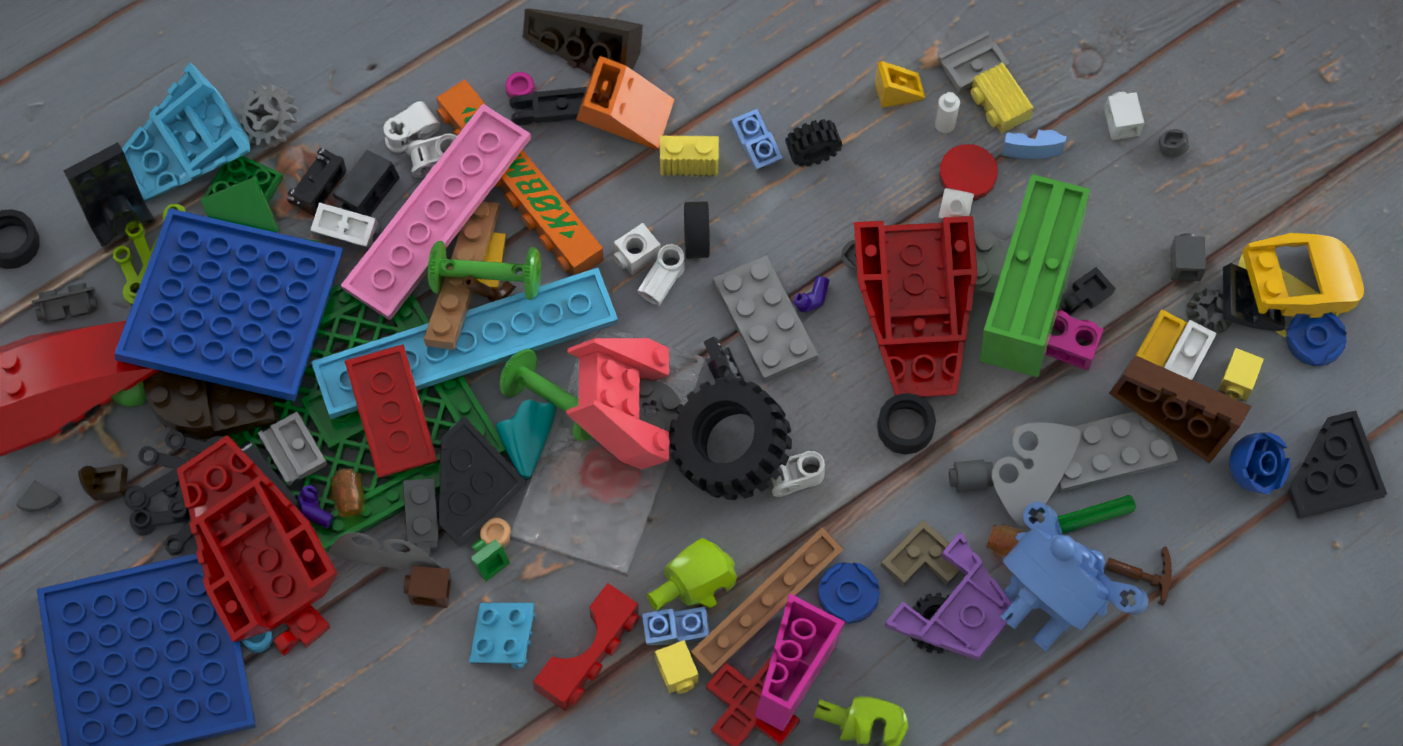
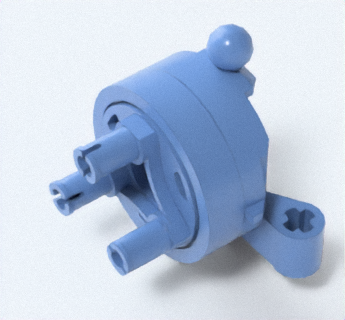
[1000,502,1149,651]

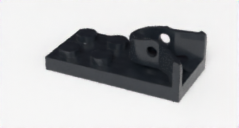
[63,142,155,247]

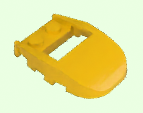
[1242,233,1364,318]

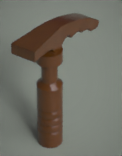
[463,276,516,303]
[1105,546,1172,605]

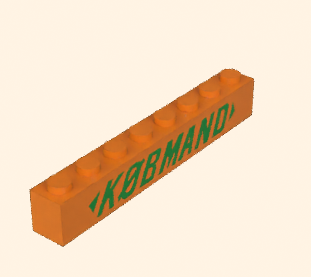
[436,79,604,276]

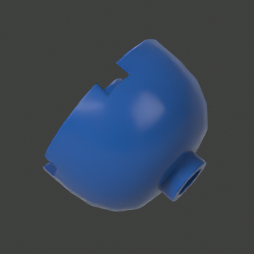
[1229,432,1290,494]

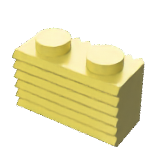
[971,63,1034,134]
[660,136,719,177]

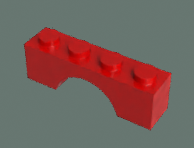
[533,583,640,711]

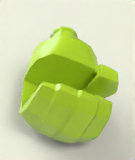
[646,538,737,611]
[813,696,908,746]

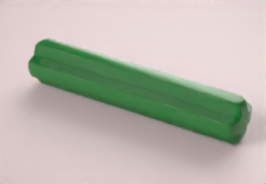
[1058,495,1136,534]

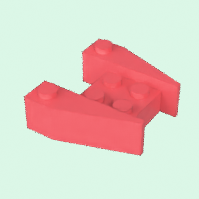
[567,338,670,470]

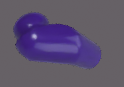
[793,276,830,313]
[298,486,334,529]

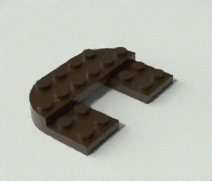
[143,370,277,439]

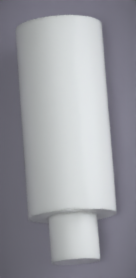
[935,92,960,133]

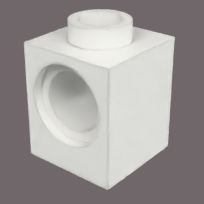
[1104,92,1144,140]
[938,188,974,218]
[613,223,660,275]

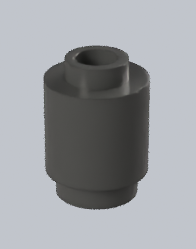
[949,459,994,492]

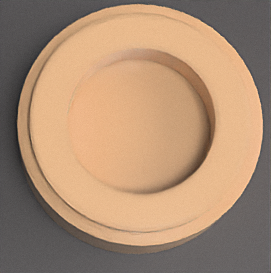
[480,518,511,548]

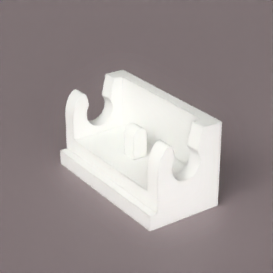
[310,203,381,248]

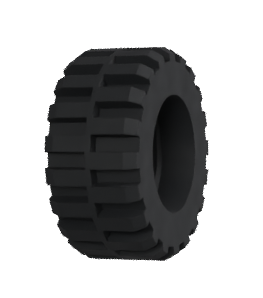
[669,377,792,500]

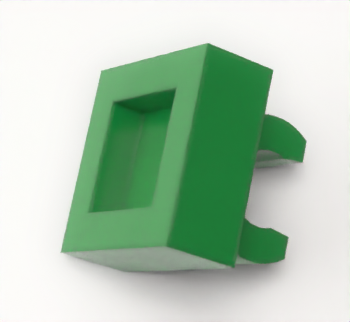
[471,539,510,582]

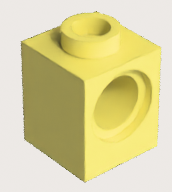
[1218,348,1264,401]
[655,640,698,694]

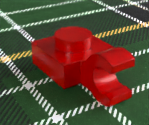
[274,605,330,656]

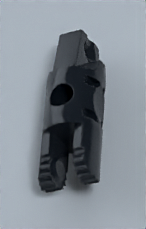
[704,336,745,382]

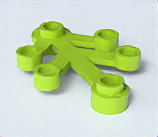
[113,204,186,305]

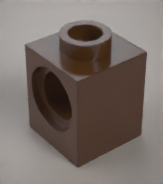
[404,565,452,608]

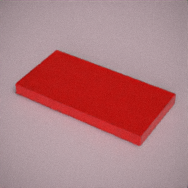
[344,344,438,479]

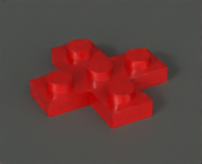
[706,658,800,746]

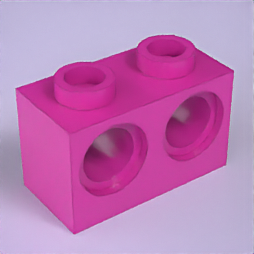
[1045,310,1104,371]

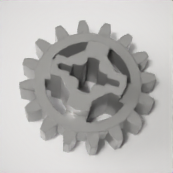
[237,84,298,148]

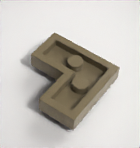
[881,520,961,586]

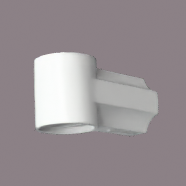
[637,244,685,306]

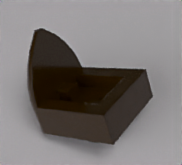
[78,464,128,501]

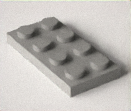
[713,255,818,382]
[1058,411,1178,493]

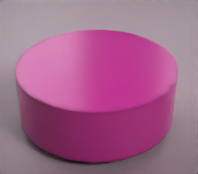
[505,72,535,99]

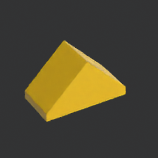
[875,61,925,108]

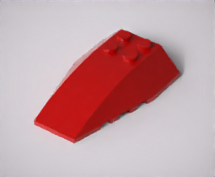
[854,216,978,397]
[0,321,159,457]
[177,435,338,642]

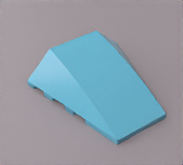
[122,62,250,202]

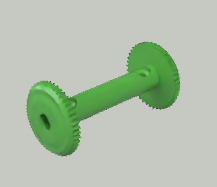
[428,241,541,300]
[499,349,593,442]

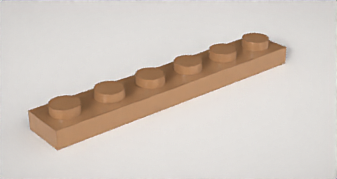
[424,201,501,350]
[690,527,844,676]

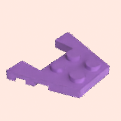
[885,532,1012,661]

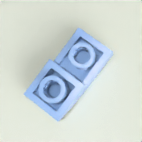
[730,109,783,170]
[1001,129,1067,159]
[642,606,710,645]

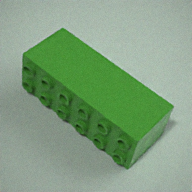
[980,174,1090,377]

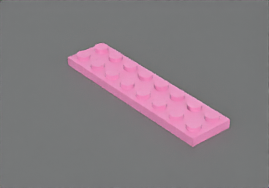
[341,104,531,321]

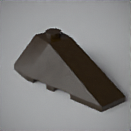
[523,8,643,77]

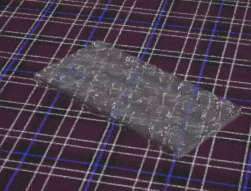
[510,327,705,577]

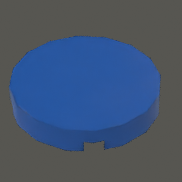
[1286,312,1347,366]
[818,562,880,624]

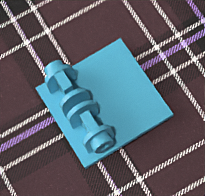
[469,603,536,669]

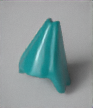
[496,400,557,479]

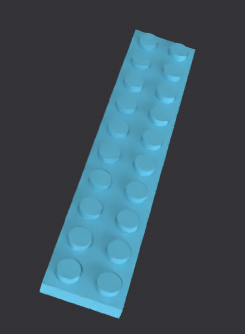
[311,267,618,419]

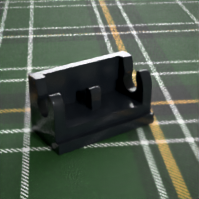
[287,148,347,216]
[333,150,400,217]

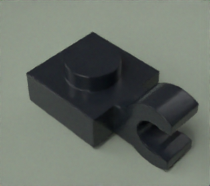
[1061,267,1116,316]

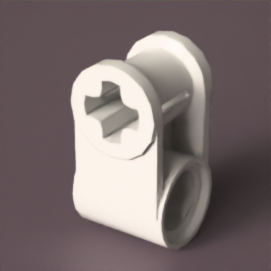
[384,101,441,154]
[406,133,457,178]
[771,451,825,497]

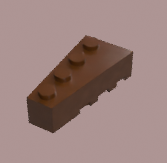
[1109,355,1252,464]

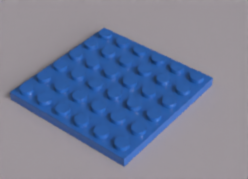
[114,208,343,401]
[37,553,256,746]

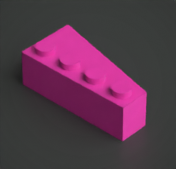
[755,593,845,731]

